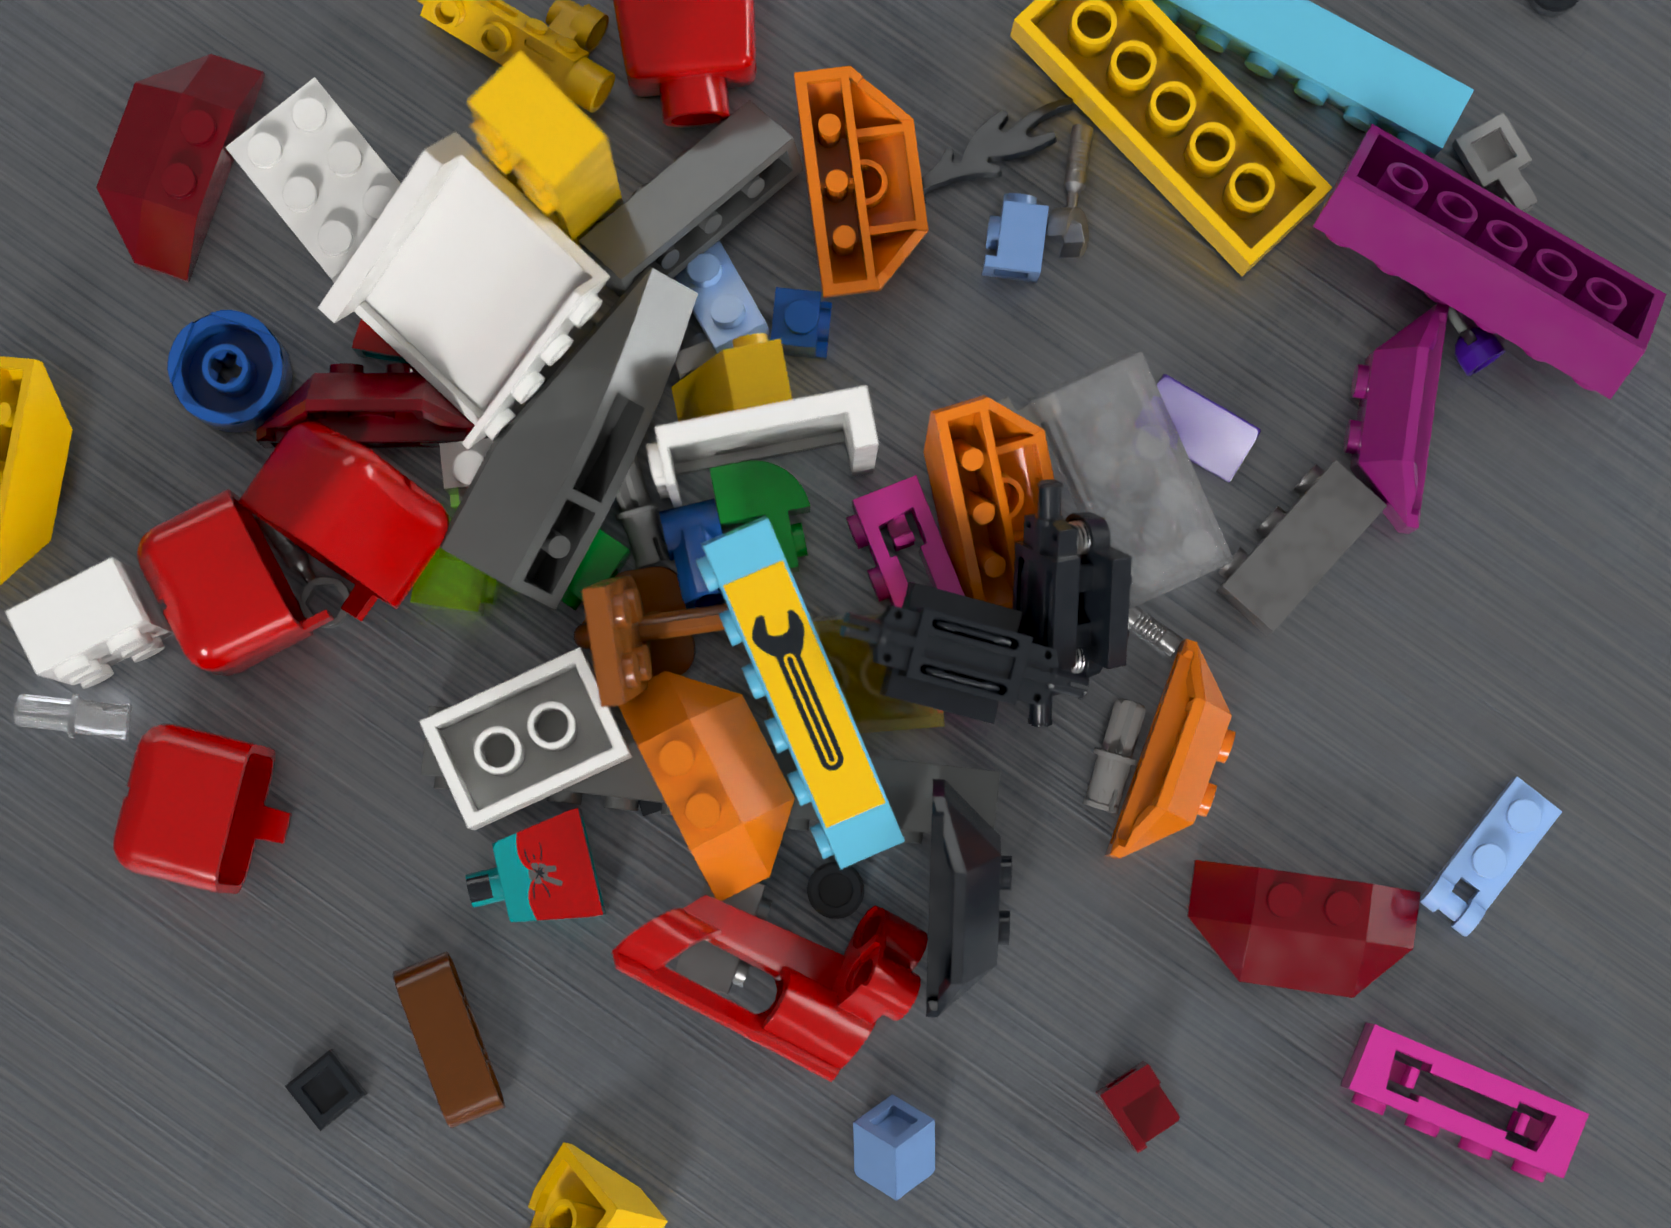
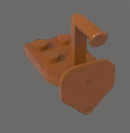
[574,566,729,707]

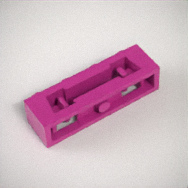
[846,475,965,715]
[1340,1022,1589,1183]

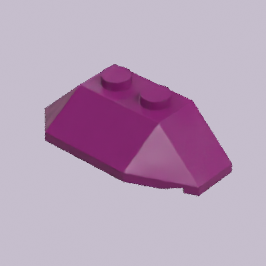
[1343,303,1449,534]

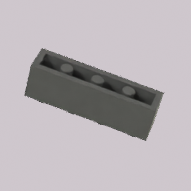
[579,100,804,297]

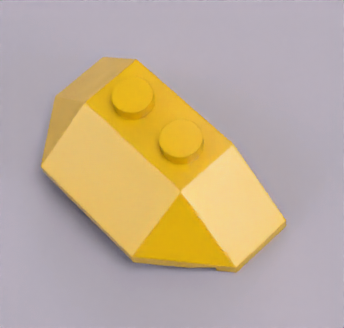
[0,356,73,585]

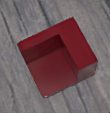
[1096,1061,1180,1153]

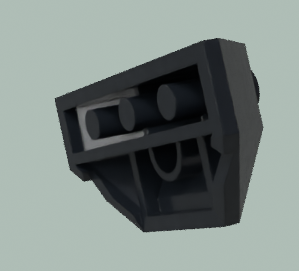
[926,779,1012,1017]

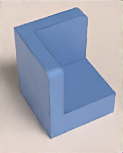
[853,1094,935,1201]

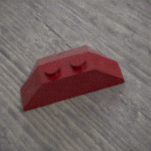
[96,54,265,283]
[256,363,489,448]
[1187,860,1421,998]

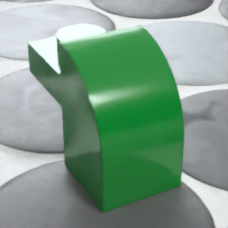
[709,460,810,573]

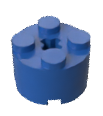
[167,310,292,433]

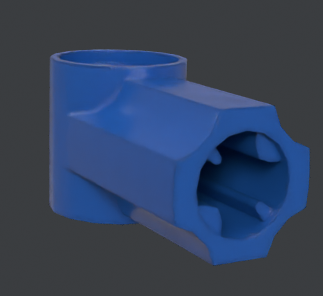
[659,498,726,609]

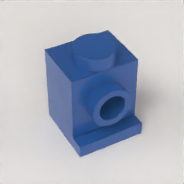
[770,287,832,359]

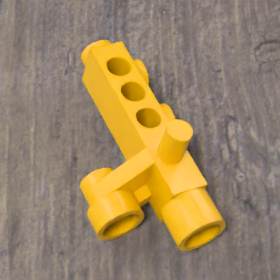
[417,0,615,113]

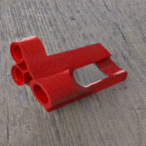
[611,894,928,1082]

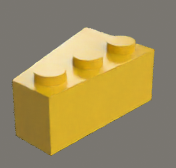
[671,333,792,422]

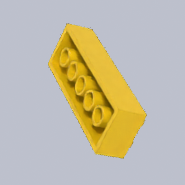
[1010,0,1333,277]
[467,51,624,249]

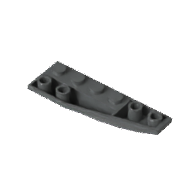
[440,266,698,610]

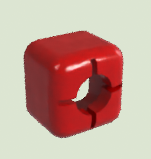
[238,421,449,622]
[137,489,334,676]
[113,724,292,894]

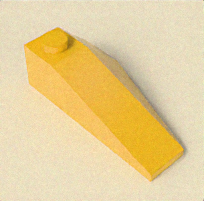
[528,1142,668,1228]

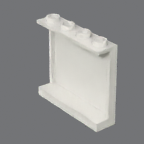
[318,132,610,449]
[646,385,878,508]

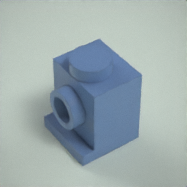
[981,193,1049,283]

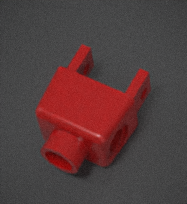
[613,0,757,128]

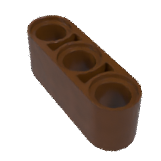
[393,951,505,1128]

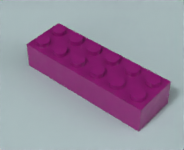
[1313,124,1667,400]

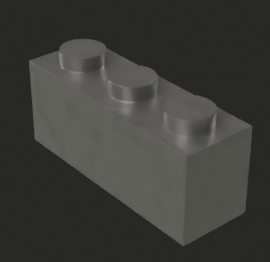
[1216,460,1387,636]

